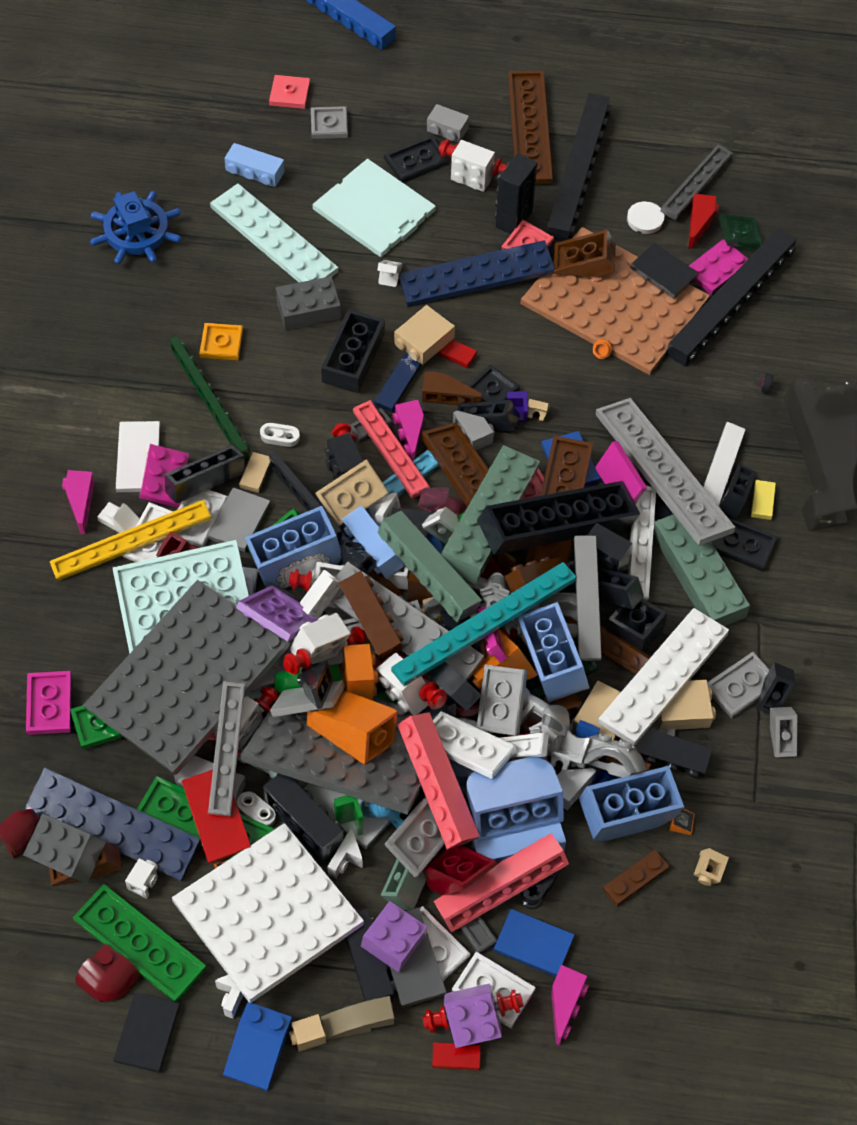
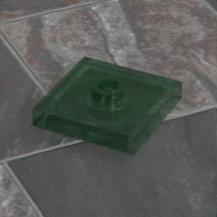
[719,214,762,249]

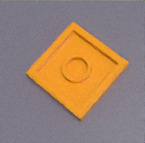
[199,323,243,361]

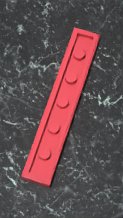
[353,400,430,499]

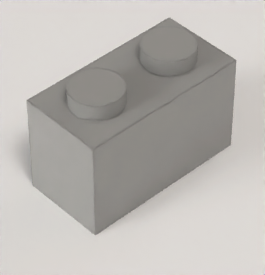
[427,104,469,143]

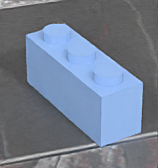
[224,143,285,187]

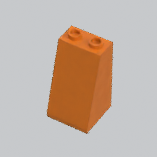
[307,690,397,765]

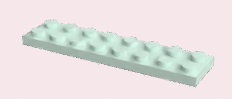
[210,184,338,282]

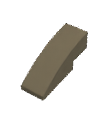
[321,996,394,1040]

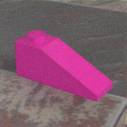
[62,470,95,534]

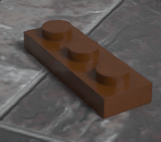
[603,850,669,907]

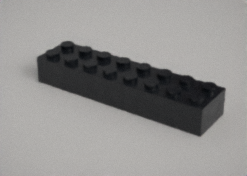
[477,481,640,555]

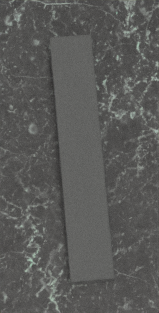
[660,144,733,221]

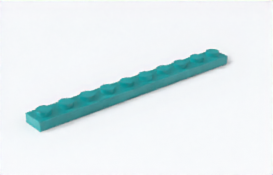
[391,562,576,686]

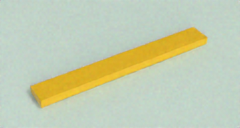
[50,499,212,581]

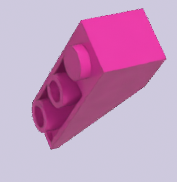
[392,400,424,461]
[551,965,589,1045]

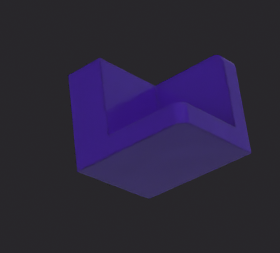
[507,391,528,422]

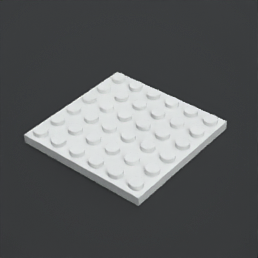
[172,823,364,1003]

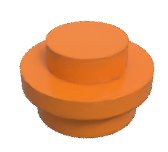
[593,339,612,359]

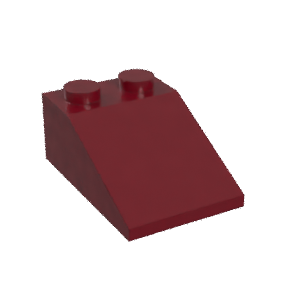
[423,846,498,895]

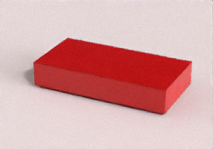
[436,339,477,368]
[432,1042,480,1071]

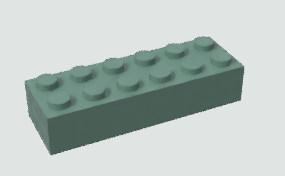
[653,514,750,627]

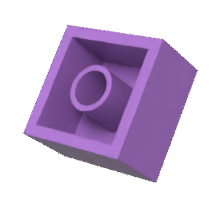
[361,901,427,973]

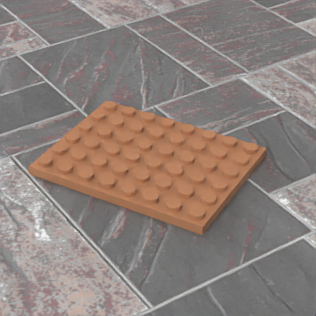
[520,227,710,375]

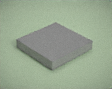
[311,107,348,139]

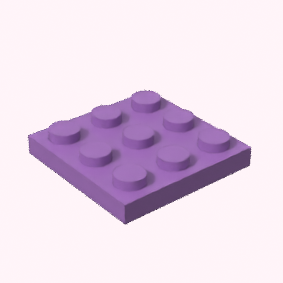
[236,586,321,642]

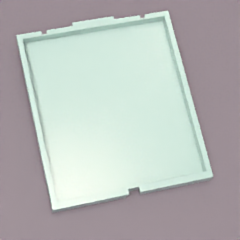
[313,159,436,257]

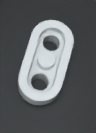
[260,423,300,447]
[237,792,276,827]

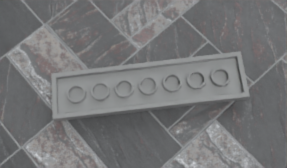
[331,562,485,681]

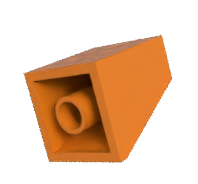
[469,629,538,691]

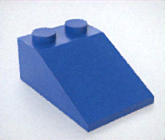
[223,1002,292,1091]

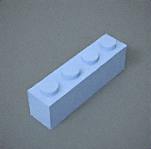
[342,505,405,579]
[472,822,566,864]

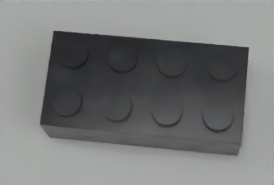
[494,153,538,234]
[321,309,385,393]
[263,774,344,865]

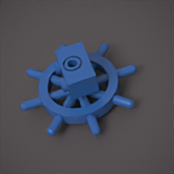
[90,191,181,264]

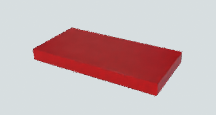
[181,769,251,864]

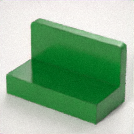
[334,795,363,836]

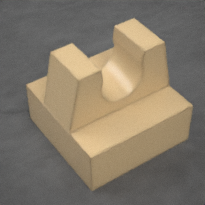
[528,399,550,421]

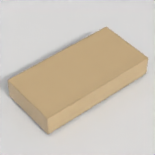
[239,452,270,493]

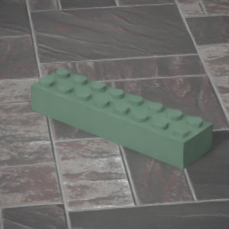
[441,445,540,585]

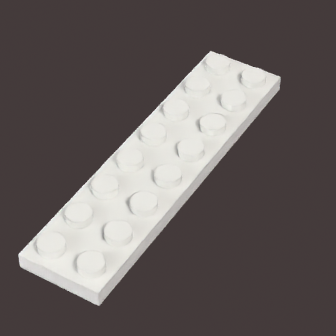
[598,608,729,746]

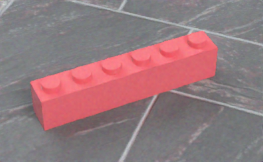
[397,712,479,849]
[434,833,569,932]

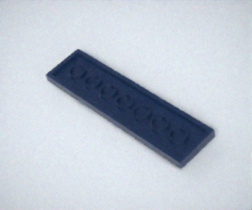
[399,240,555,307]
[25,768,201,881]

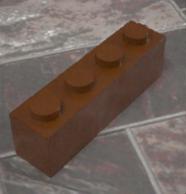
[339,571,404,661]

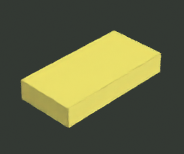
[751,480,776,520]

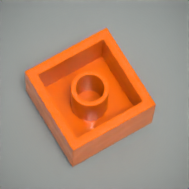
[342,644,378,701]

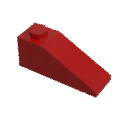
[688,194,719,249]

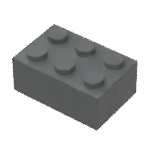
[275,276,341,331]
[23,813,106,883]

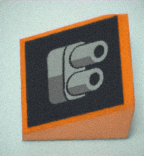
[669,809,695,835]

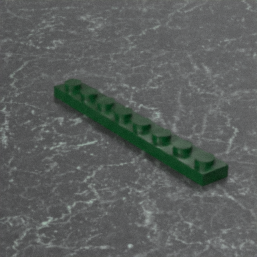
[170,336,250,462]

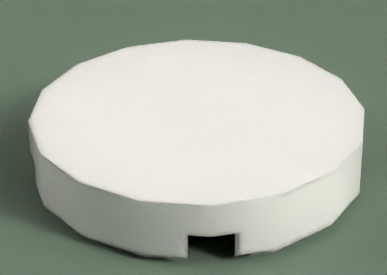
[627,201,664,234]

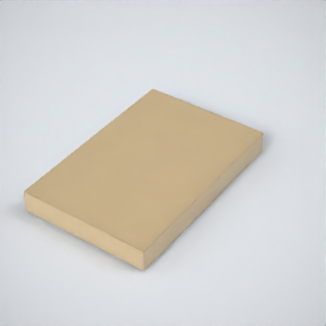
[316,459,389,527]

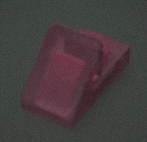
[418,487,462,517]

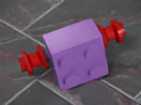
[423,983,524,1048]

